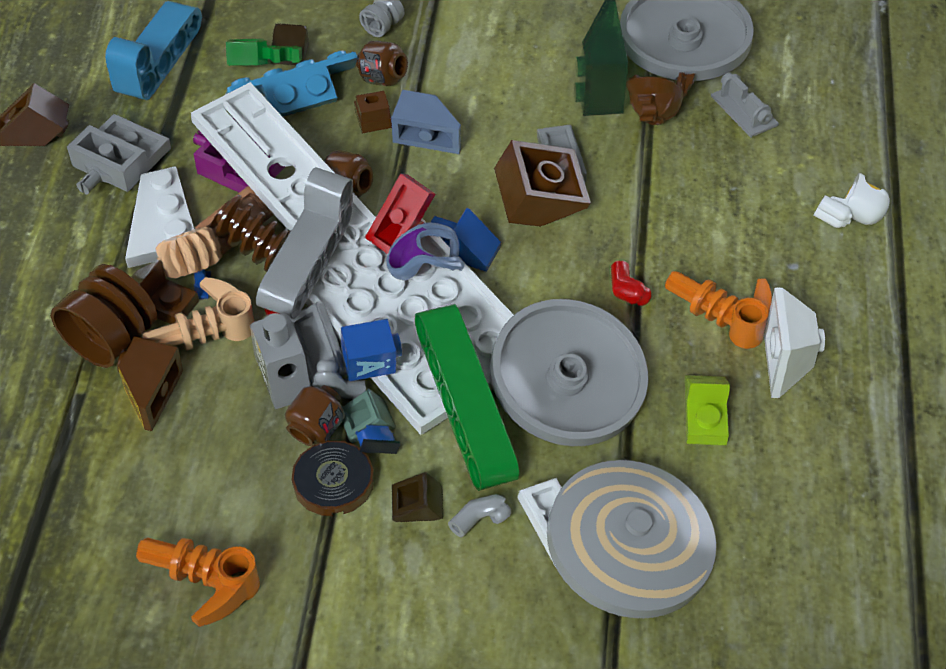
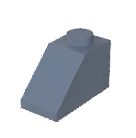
[391,90,461,154]

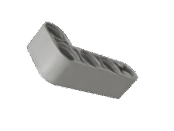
[256,167,353,319]

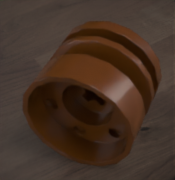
[50,264,158,368]

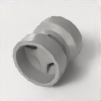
[359,0,404,37]

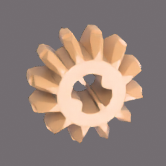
[155,227,222,278]

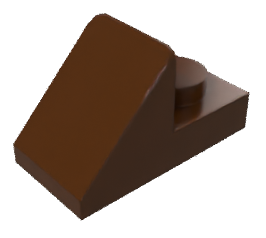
[131,260,199,324]

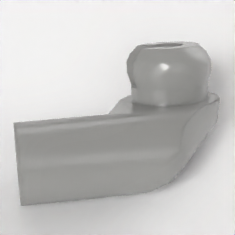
[315,360,366,399]
[448,494,511,537]

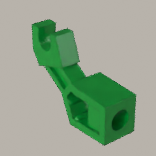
[226,39,302,66]

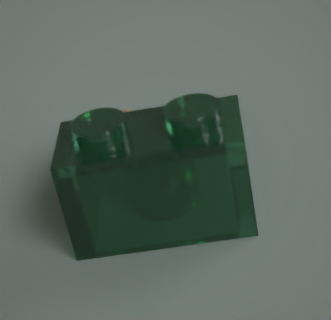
[574,0,628,116]

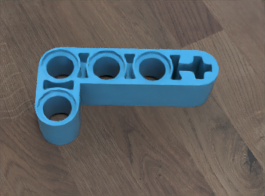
[105,1,202,100]

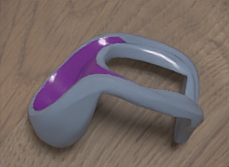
[386,222,465,281]

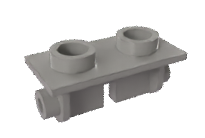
[711,72,779,138]

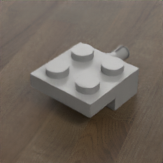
[67,114,171,195]

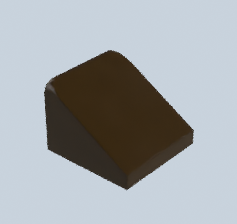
[270,23,309,65]
[392,472,443,522]

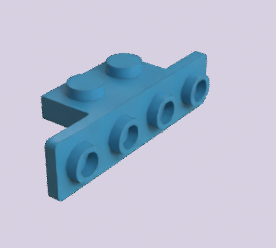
[226,51,358,117]

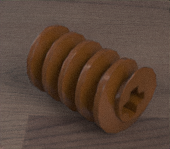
[209,194,289,272]

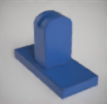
[194,269,211,299]

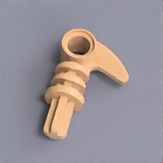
[142,277,255,351]

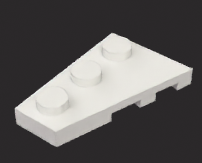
[125,166,194,268]

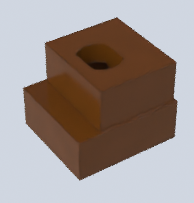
[354,90,392,134]

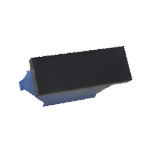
[355,425,400,454]

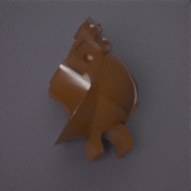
[626,72,695,125]

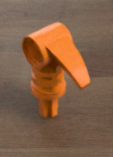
[665,271,772,349]
[136,538,260,627]

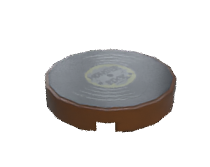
[292,441,373,516]

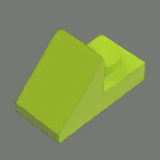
[685,375,730,446]

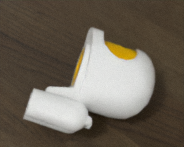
[813,173,890,228]

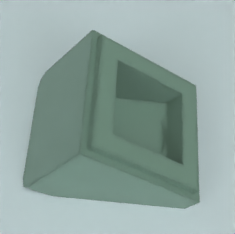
[342,389,396,443]

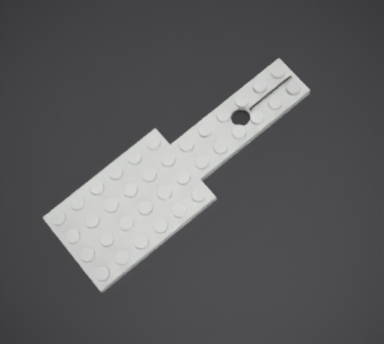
[191,82,514,435]

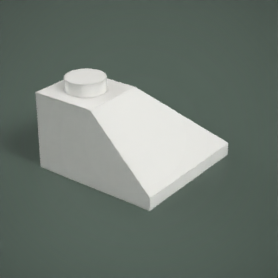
[764,288,825,398]

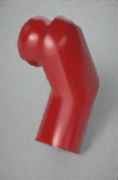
[611,261,652,306]

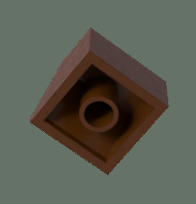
[494,140,591,227]

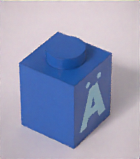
[341,319,402,381]

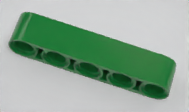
[415,304,519,491]

